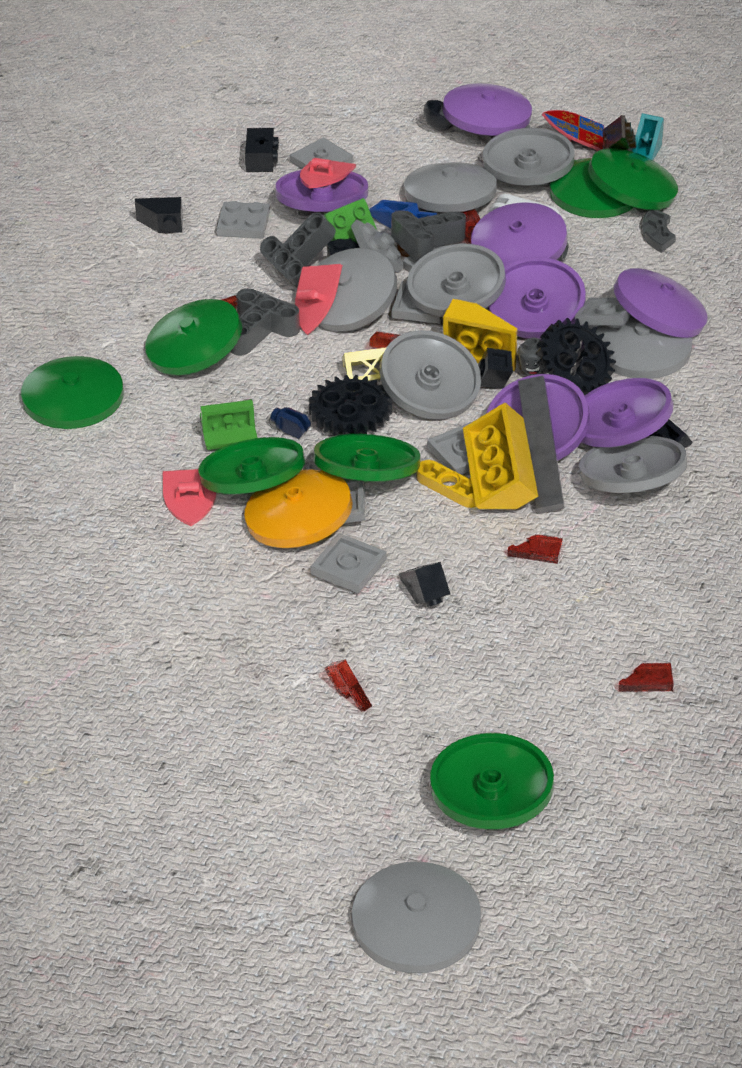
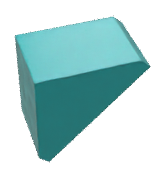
[633,113,664,160]

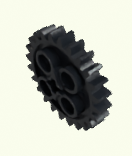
[536,318,616,396]
[309,375,392,436]

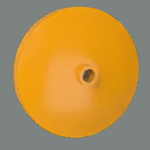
[244,469,353,548]

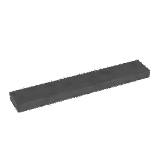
[518,375,565,514]

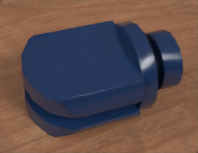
[270,407,311,439]

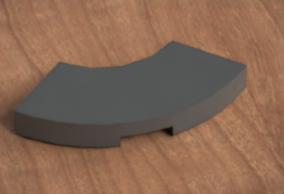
[642,210,676,253]

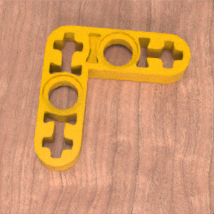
[416,460,476,508]

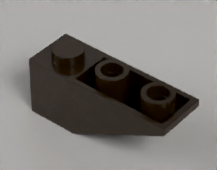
[603,115,637,151]

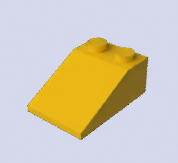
[443,299,517,371]

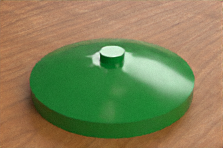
[588,148,678,210]
[550,158,634,218]
[145,299,242,375]
[21,356,124,429]
[313,434,421,481]
[198,437,305,494]
[430,733,554,829]

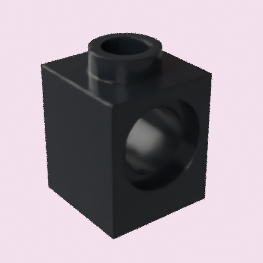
[478,348,513,389]

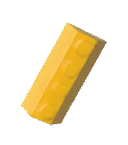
[463,402,539,509]

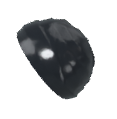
[423,100,453,130]

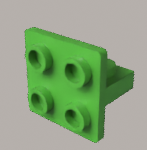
[324,198,377,244]
[200,400,258,450]

